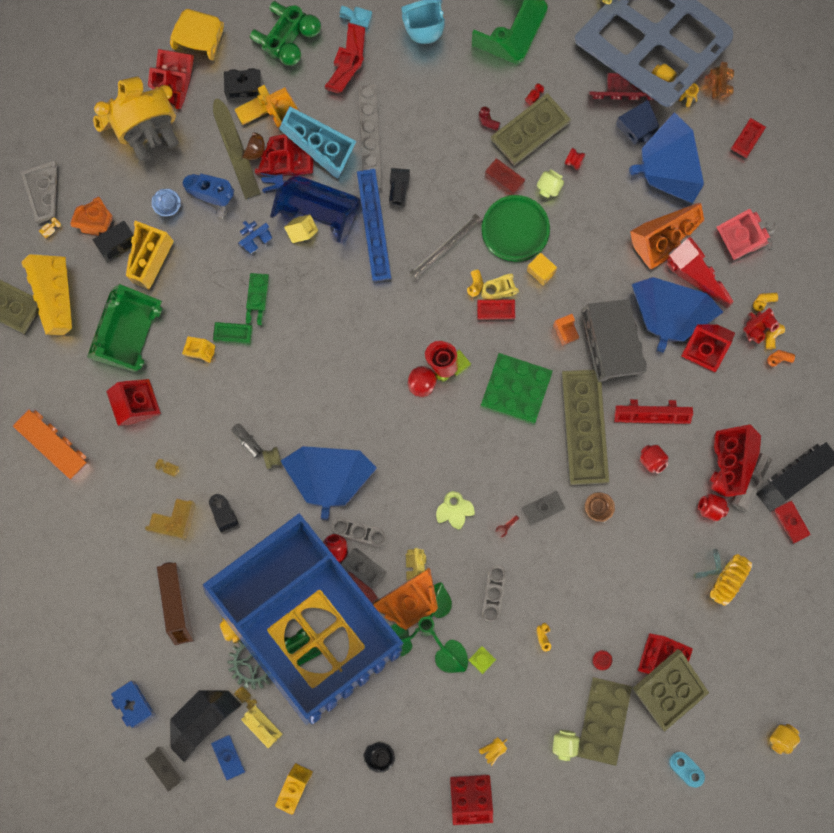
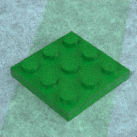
[480,353,553,425]

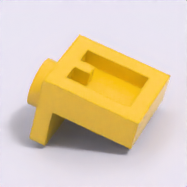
[182,336,216,363]

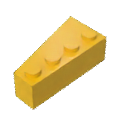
[21,254,72,335]

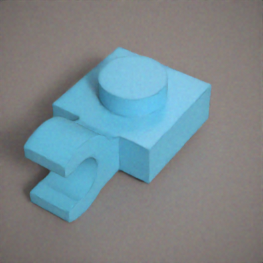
[339,6,372,31]

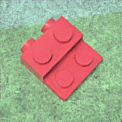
[716,209,770,260]

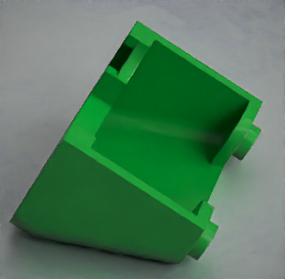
[87,284,162,372]

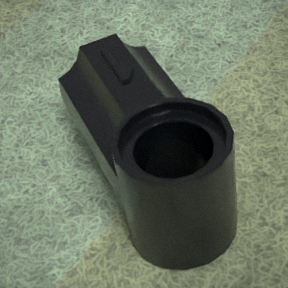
[389,168,410,206]

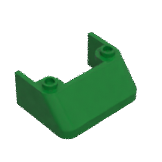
[472,0,548,64]

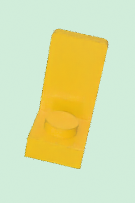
[235,85,270,125]
[275,763,313,815]

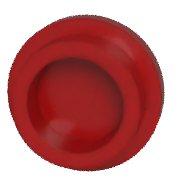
[593,650,613,670]

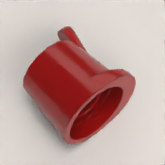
[425,341,458,378]

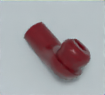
[478,106,501,131]

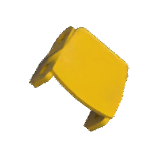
[170,9,224,61]

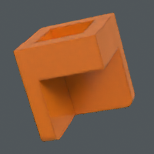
[553,314,579,346]

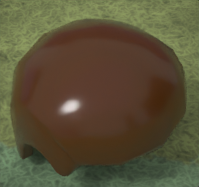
[241,132,265,160]

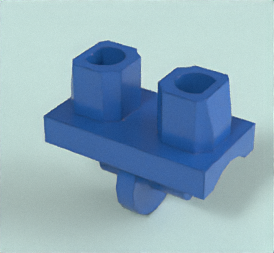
[238,221,272,254]

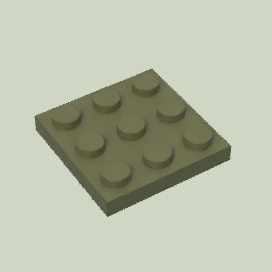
[633,649,709,732]

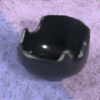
[363,742,395,773]

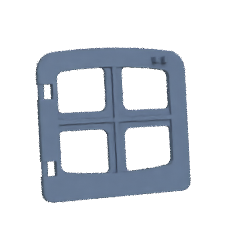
[575,0,733,107]

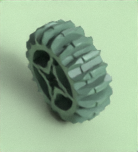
[227,640,271,690]

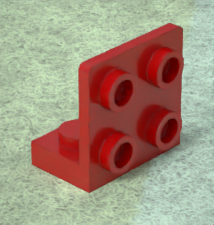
[638,633,693,674]
[450,775,493,825]

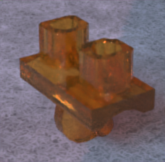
[704,62,734,100]

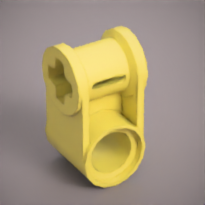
[481,274,519,300]

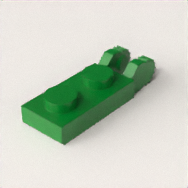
[246,273,269,325]

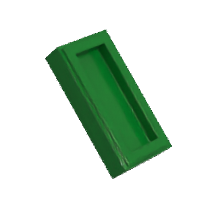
[213,322,253,345]

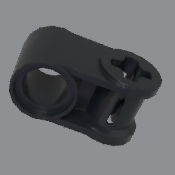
[209,494,239,533]

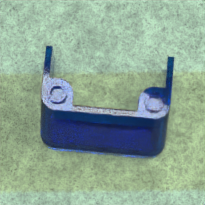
[270,175,361,243]

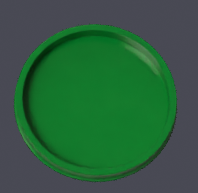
[482,195,550,262]

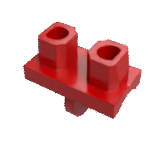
[743,308,780,344]

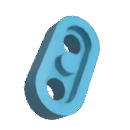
[669,752,705,788]

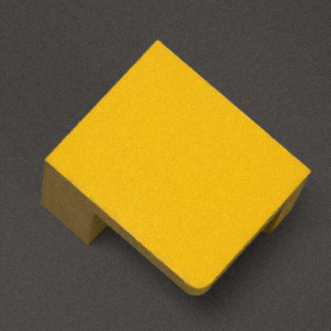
[527,253,557,286]

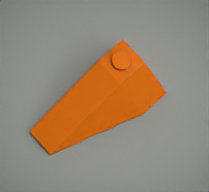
[630,203,704,269]

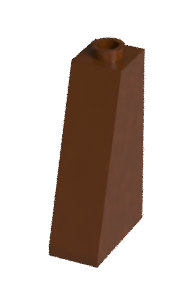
[157,562,194,645]

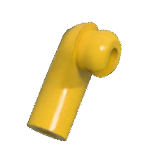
[753,292,778,312]
[765,323,785,350]
[536,623,551,651]

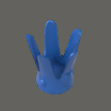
[261,173,289,192]

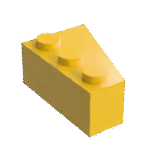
[126,221,174,290]

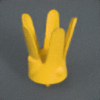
[678,83,699,107]
[478,737,507,767]

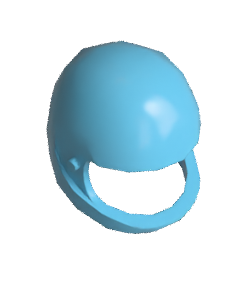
[401,0,445,44]

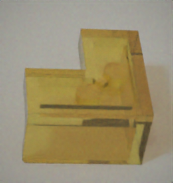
[145,499,196,541]

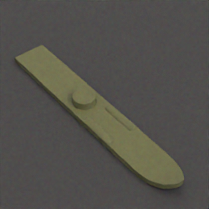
[213,98,261,200]

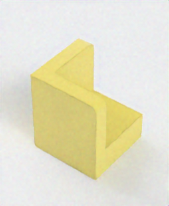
[284,214,318,243]

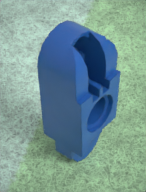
[182,173,235,206]

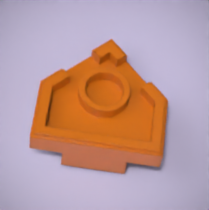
[70,196,113,236]

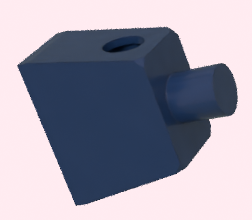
[616,100,659,145]

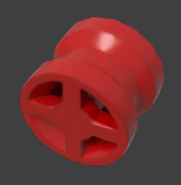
[565,148,586,170]

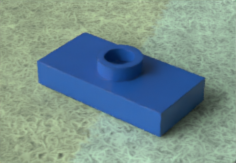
[211,735,246,781]

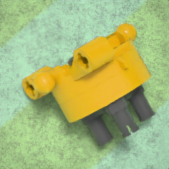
[93,76,179,162]

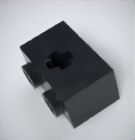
[224,68,263,100]

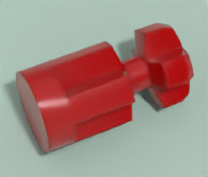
[525,83,544,105]

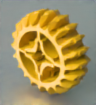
[710,554,752,606]

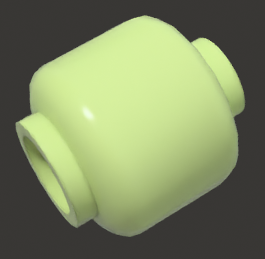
[537,169,564,198]
[552,730,580,761]

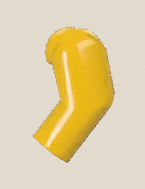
[467,269,484,297]

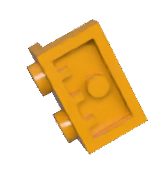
[265,87,300,128]

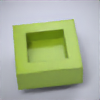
[468,646,496,674]

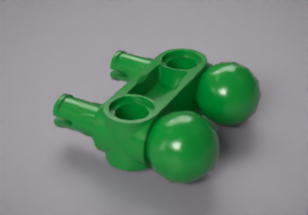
[250,1,321,66]

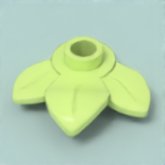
[436,491,475,530]

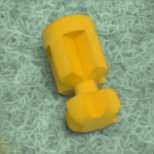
[39,217,61,239]

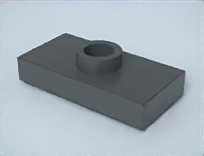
[522,491,565,525]

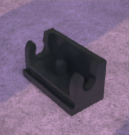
[92,221,134,263]

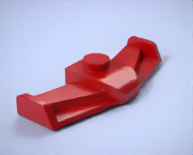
[325,22,365,94]

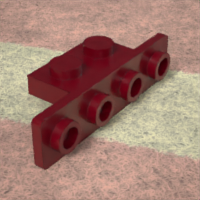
[588,73,656,101]

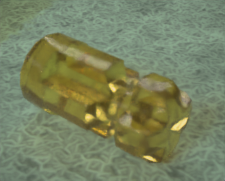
[155,459,179,477]
[234,686,257,710]

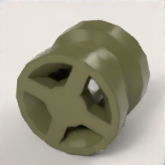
[262,447,282,469]

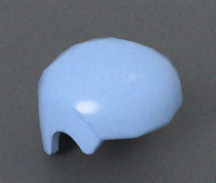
[152,188,181,217]

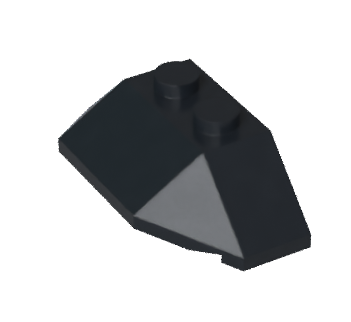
[170,690,242,763]

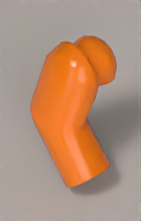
[767,350,795,367]

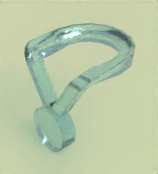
[694,549,721,579]

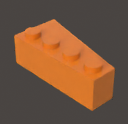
[13,409,87,480]

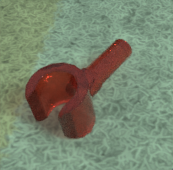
[496,515,519,537]

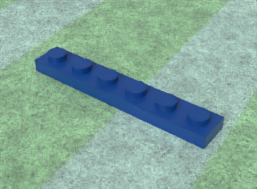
[357,169,392,282]

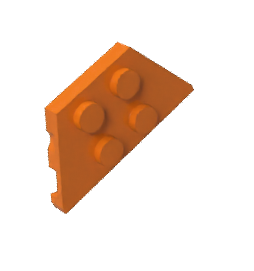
[372,568,438,630]

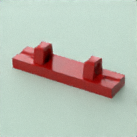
[614,399,694,424]

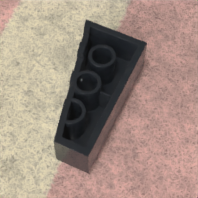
[756,442,834,512]

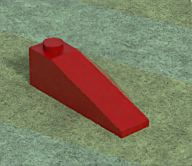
[667,236,734,309]
[714,424,761,497]

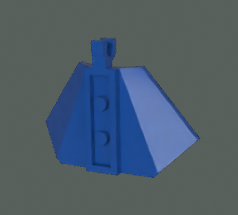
[629,112,704,203]
[632,277,723,353]
[280,446,377,521]

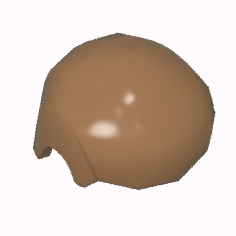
[585,492,615,522]

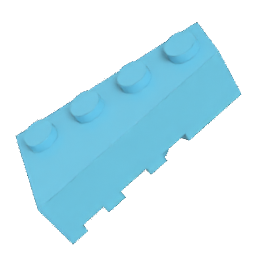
[279,107,357,179]

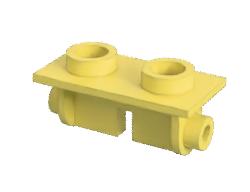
[405,548,426,581]
[241,705,283,749]

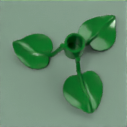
[390,582,468,673]

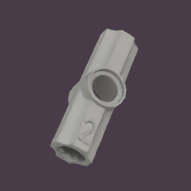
[732,453,772,512]

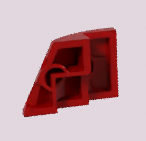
[148,49,194,109]
[255,134,313,176]

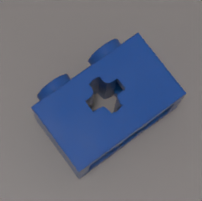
[111,680,156,728]

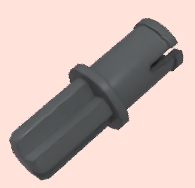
[231,423,263,458]

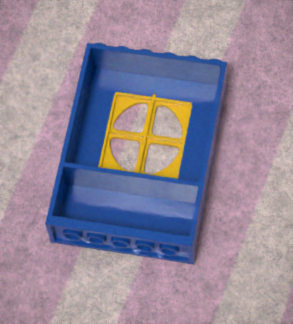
[202,513,403,725]

